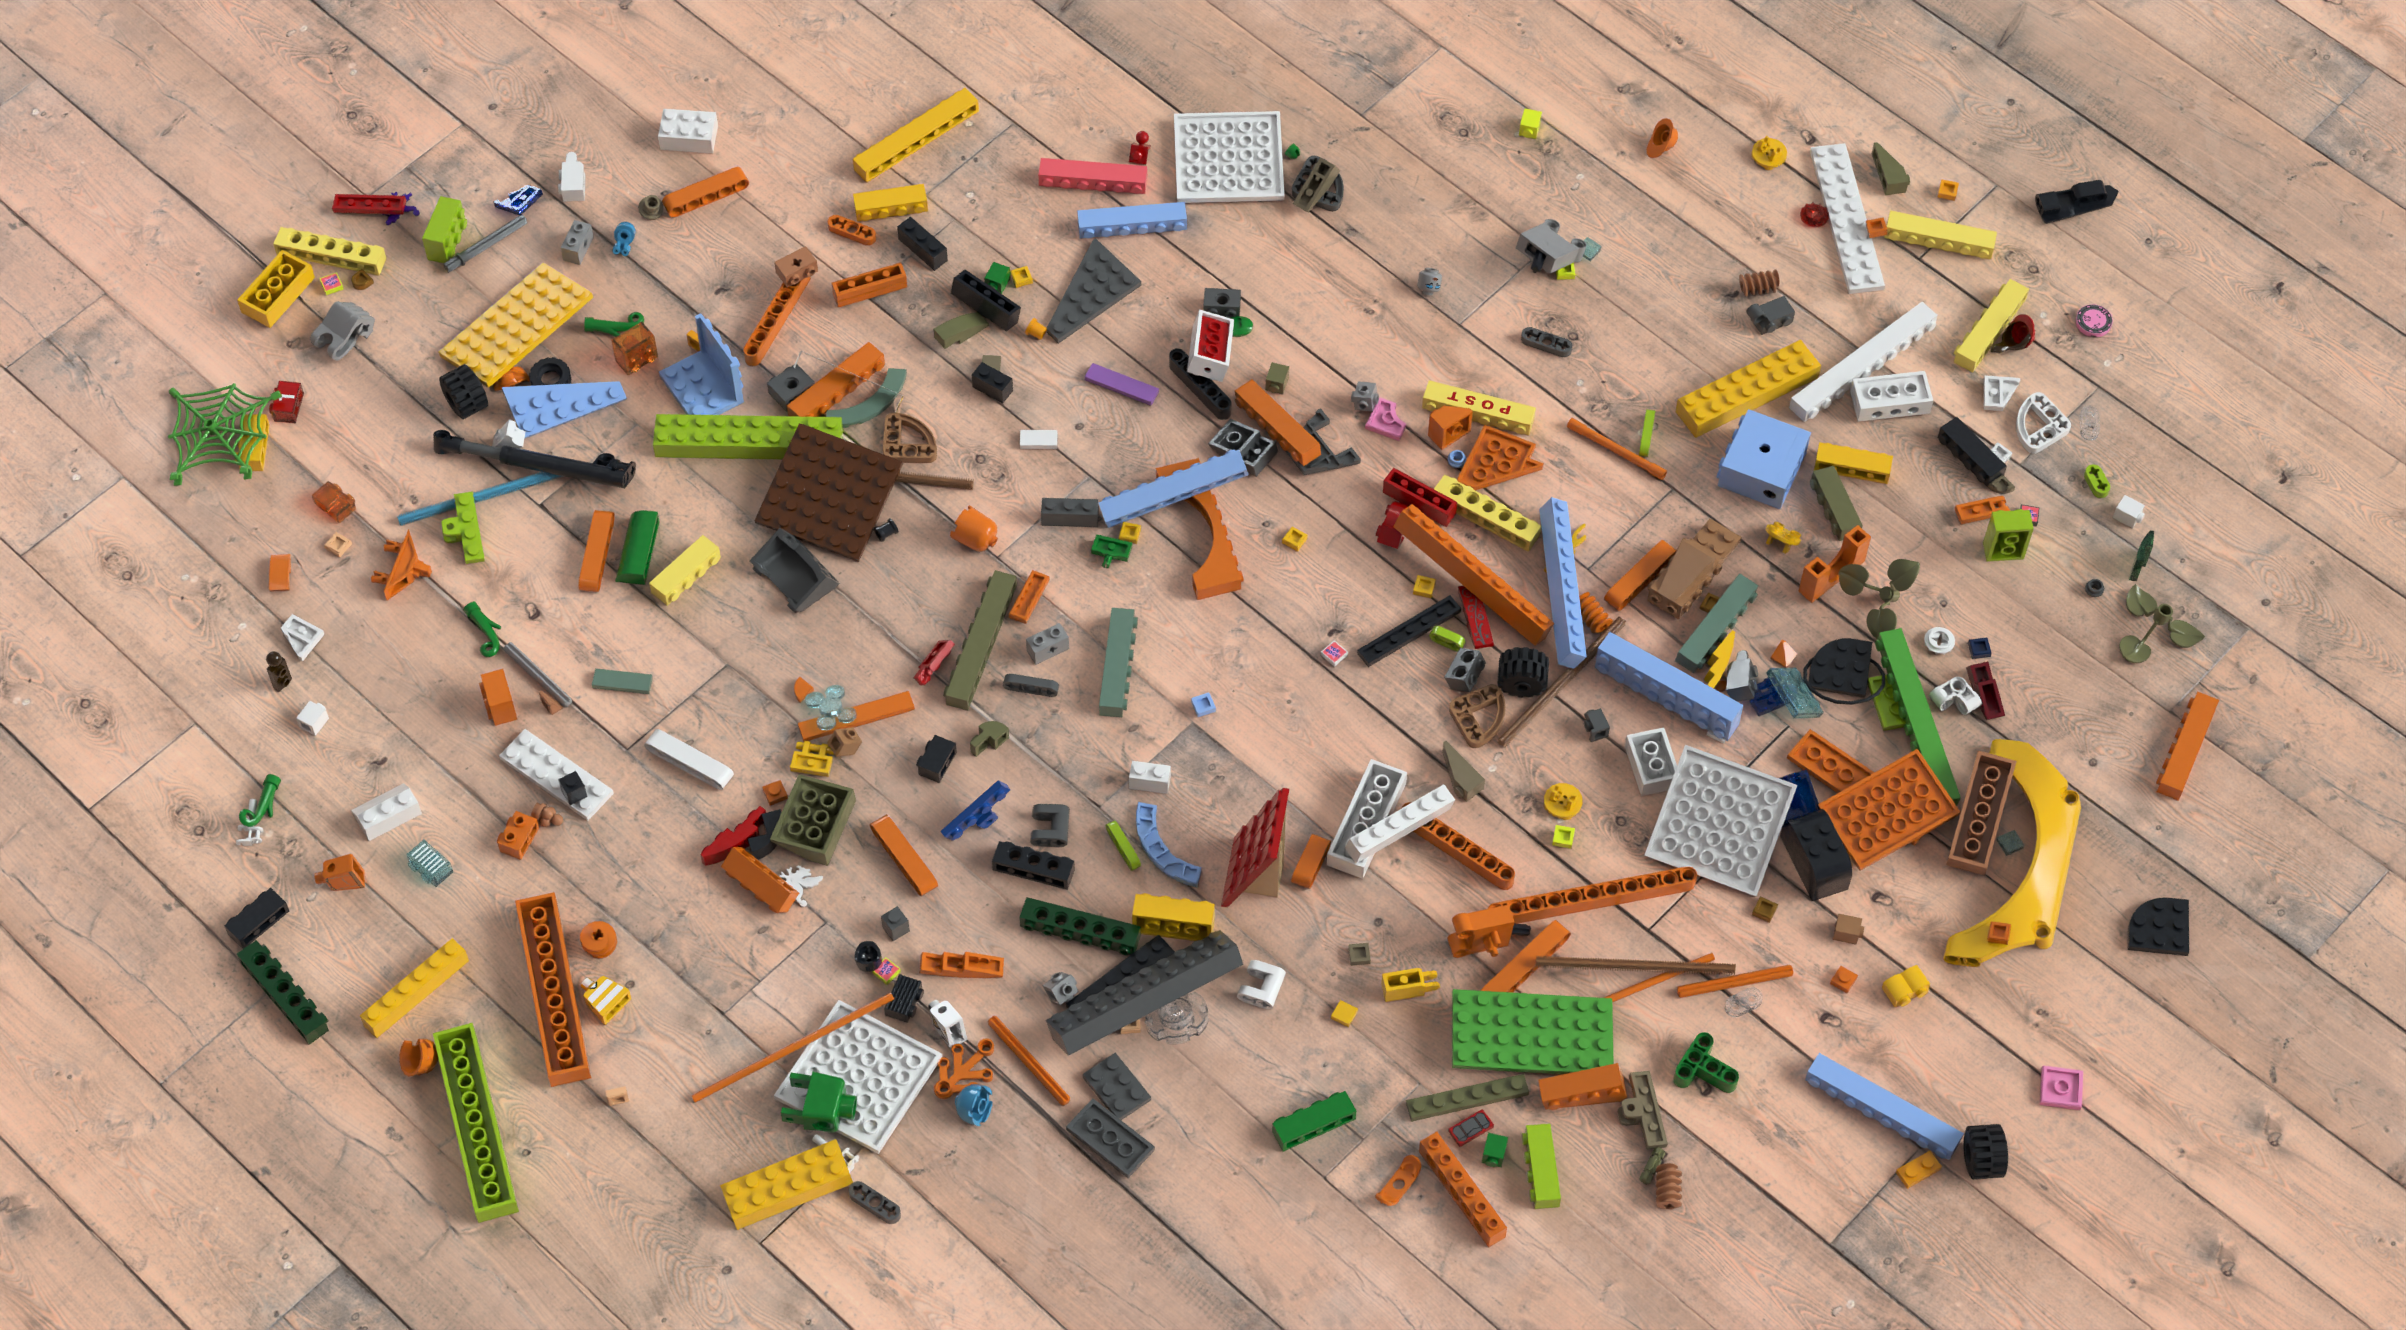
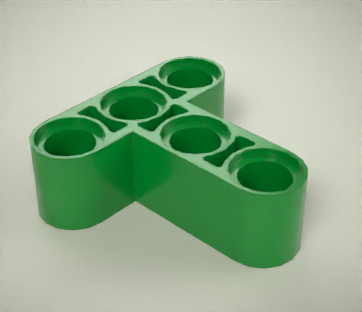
[1673,1032,1739,1093]

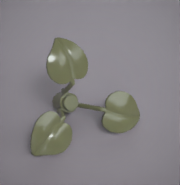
[1838,559,1920,639]
[2119,584,2205,663]

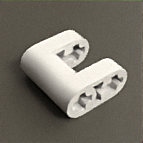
[1237,960,1286,1009]

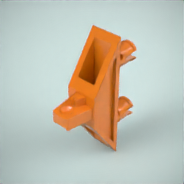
[371,529,432,600]

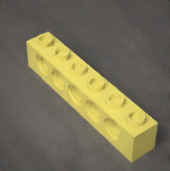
[273,227,387,275]
[1434,475,1541,552]

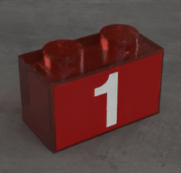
[269,381,304,423]

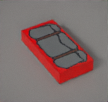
[1448,1109,1494,1147]

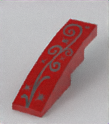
[1458,586,1494,649]

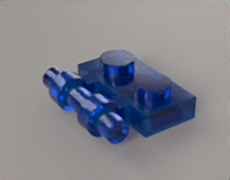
[1749,676,1793,716]

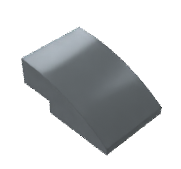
[1208,419,1278,477]

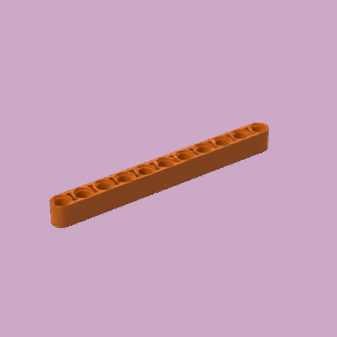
[1488,866,1697,924]

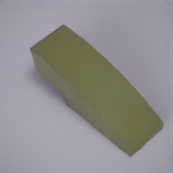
[933,312,989,349]

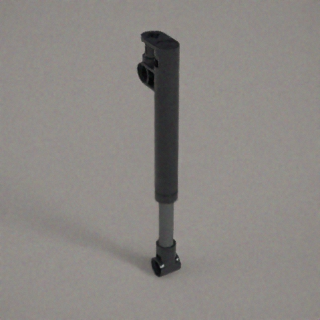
[433,430,636,489]

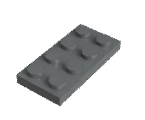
[1066,1099,1155,1178]

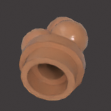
[531,802,563,827]

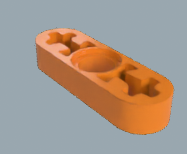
[828,215,876,245]

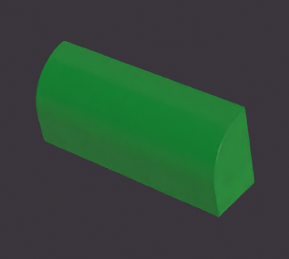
[615,510,660,585]

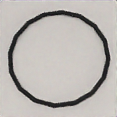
[1803,657,1885,705]

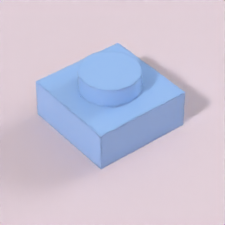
[1191,692,1216,717]

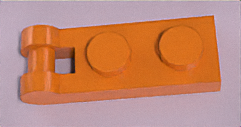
[1955,496,2010,524]

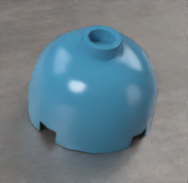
[955,1084,993,1126]

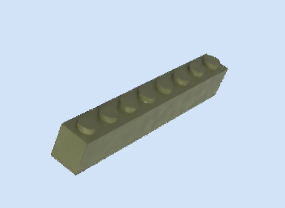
[943,570,1017,711]

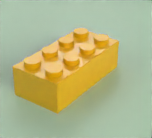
[237,250,315,328]
[1132,893,1215,941]

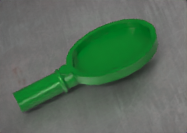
[1230,316,1253,337]

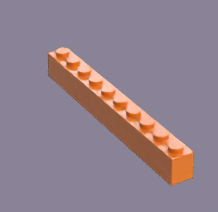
[1393,504,1554,646]

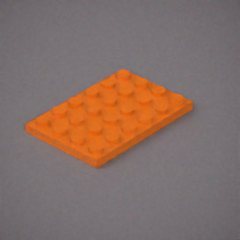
[1817,749,1961,871]

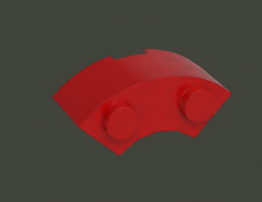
[1376,501,1410,549]

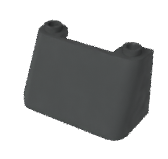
[750,528,840,613]

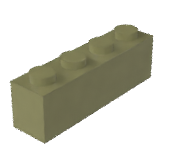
[1810,466,1863,541]

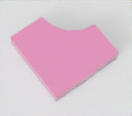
[1365,397,1406,441]

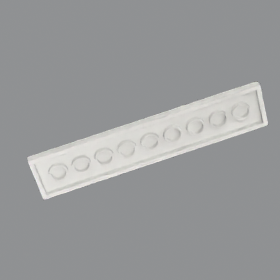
[1810,143,1885,294]

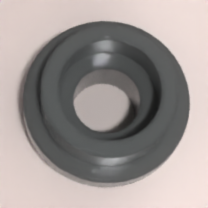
[2085,579,2105,597]

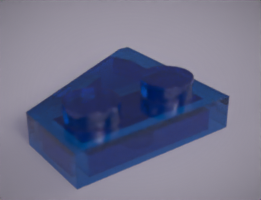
[493,185,543,216]

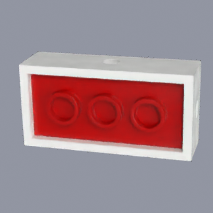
[1187,309,1234,382]

